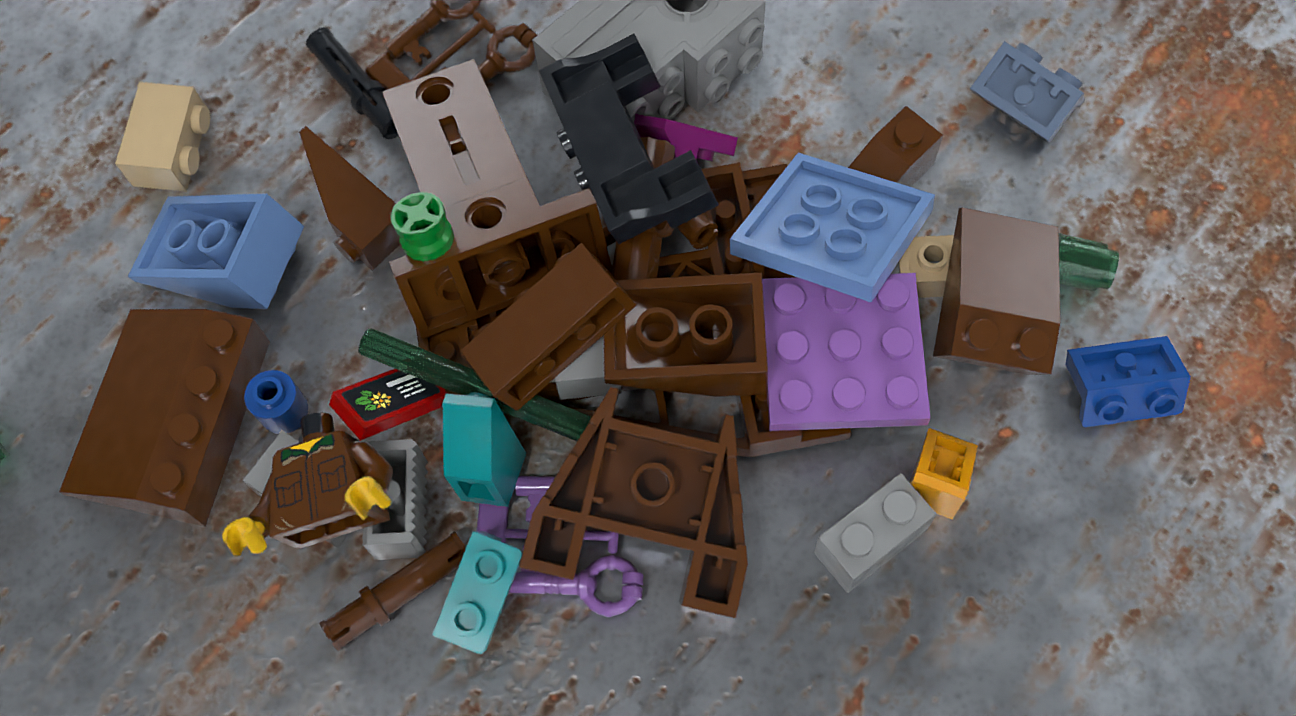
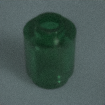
[1059,233,1119,292]

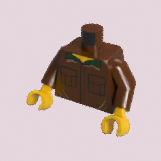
[222,412,393,557]

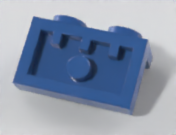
[1065,336,1191,427]

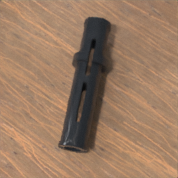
[306,27,399,139]

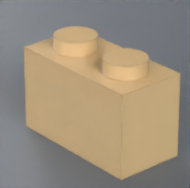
[115,82,210,192]

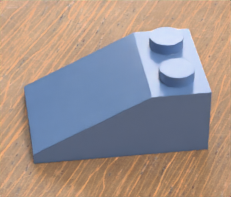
[128,194,304,309]

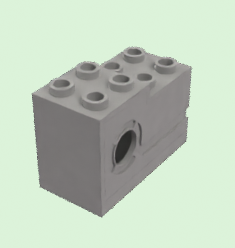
[533,0,766,122]

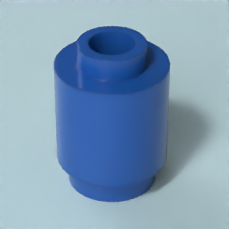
[244,370,308,434]

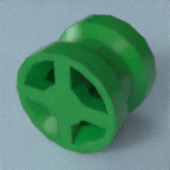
[391,192,454,262]

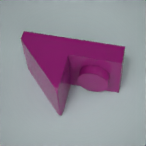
[634,114,738,162]

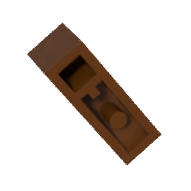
[848,106,943,187]
[299,126,401,271]

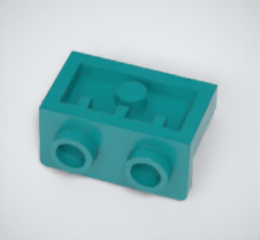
[432,531,523,654]

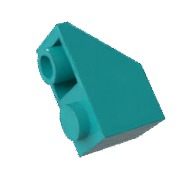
[443,393,527,507]

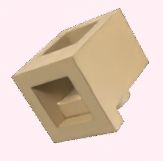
[898,235,954,298]

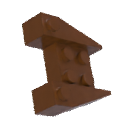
[519,387,748,619]

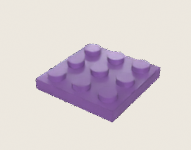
[762,273,931,431]

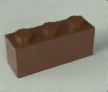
[460,243,637,411]

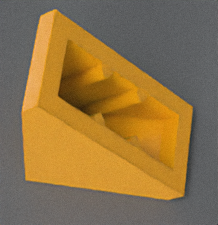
[910,428,978,519]

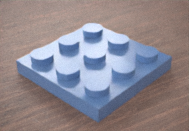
[730,153,935,302]

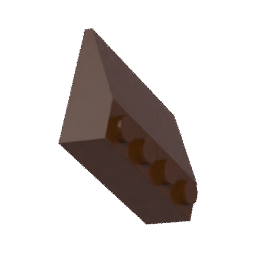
[59,309,270,527]

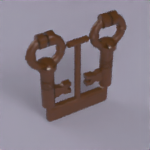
[365,0,538,90]

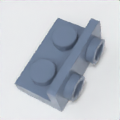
[970,41,1085,143]

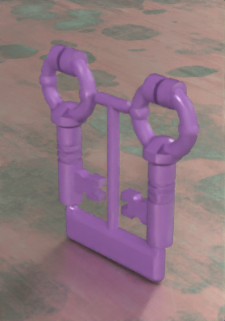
[477,476,644,617]

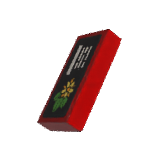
[329,360,448,441]

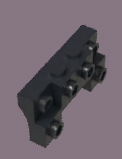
[539,33,719,244]

